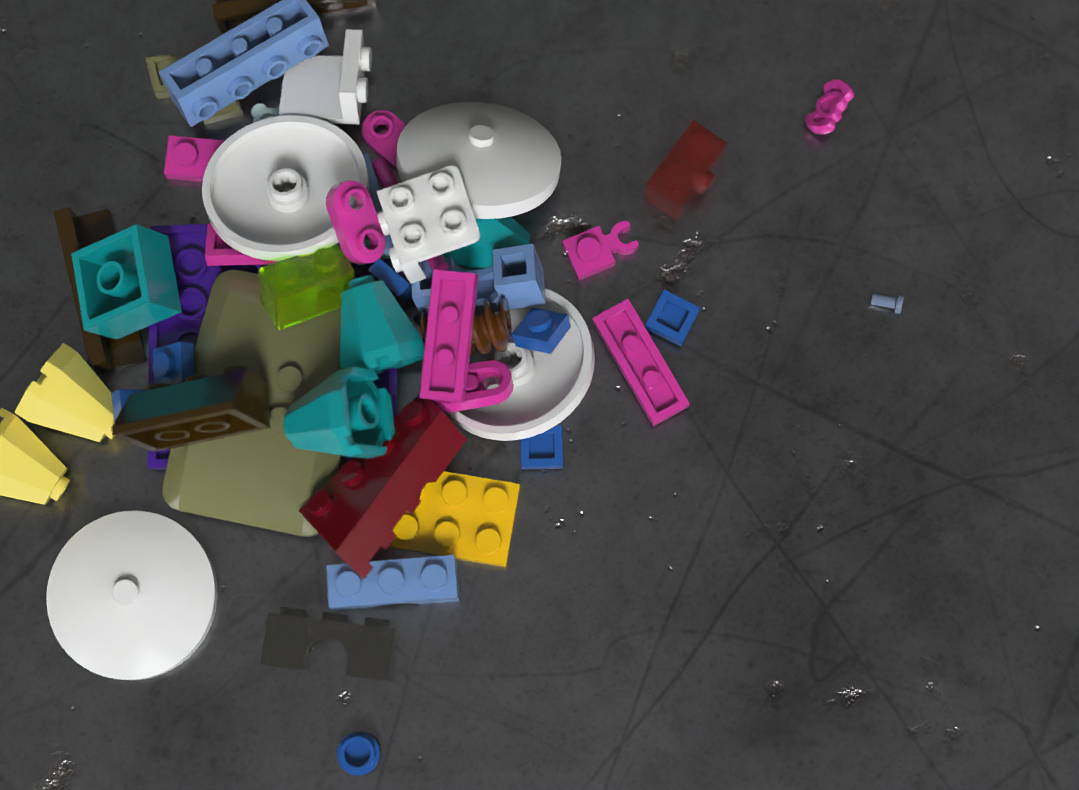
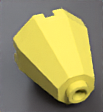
[15,343,115,442]
[0,408,70,505]

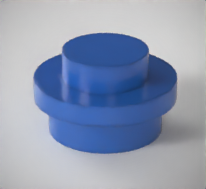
[337,732,380,775]

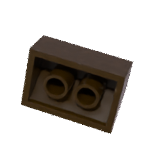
[111,366,270,452]

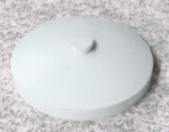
[396,102,561,219]
[202,115,369,261]
[446,289,595,441]
[46,511,218,680]

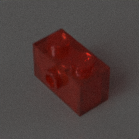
[644,120,727,221]

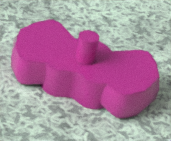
[805,79,854,134]

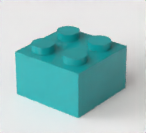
[71,224,182,340]

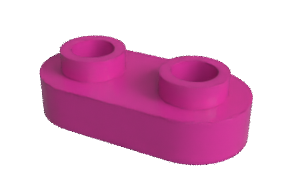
[362,110,406,172]
[326,181,386,264]
[431,360,514,412]

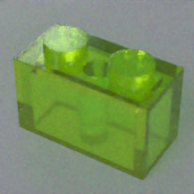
[258,244,354,331]

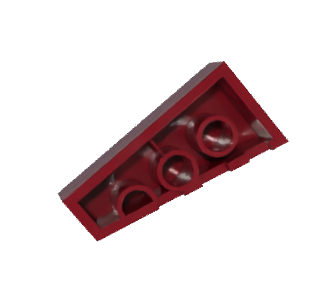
[298,394,467,579]

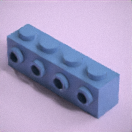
[158,0,328,127]

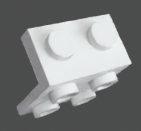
[279,29,372,124]
[377,165,480,284]

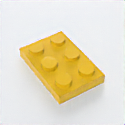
[388,471,520,568]

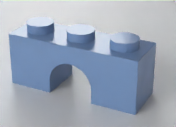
[412,244,546,317]
[326,555,460,612]

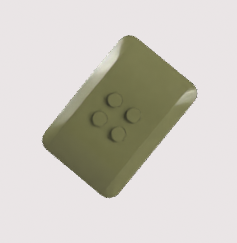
[163,270,343,537]

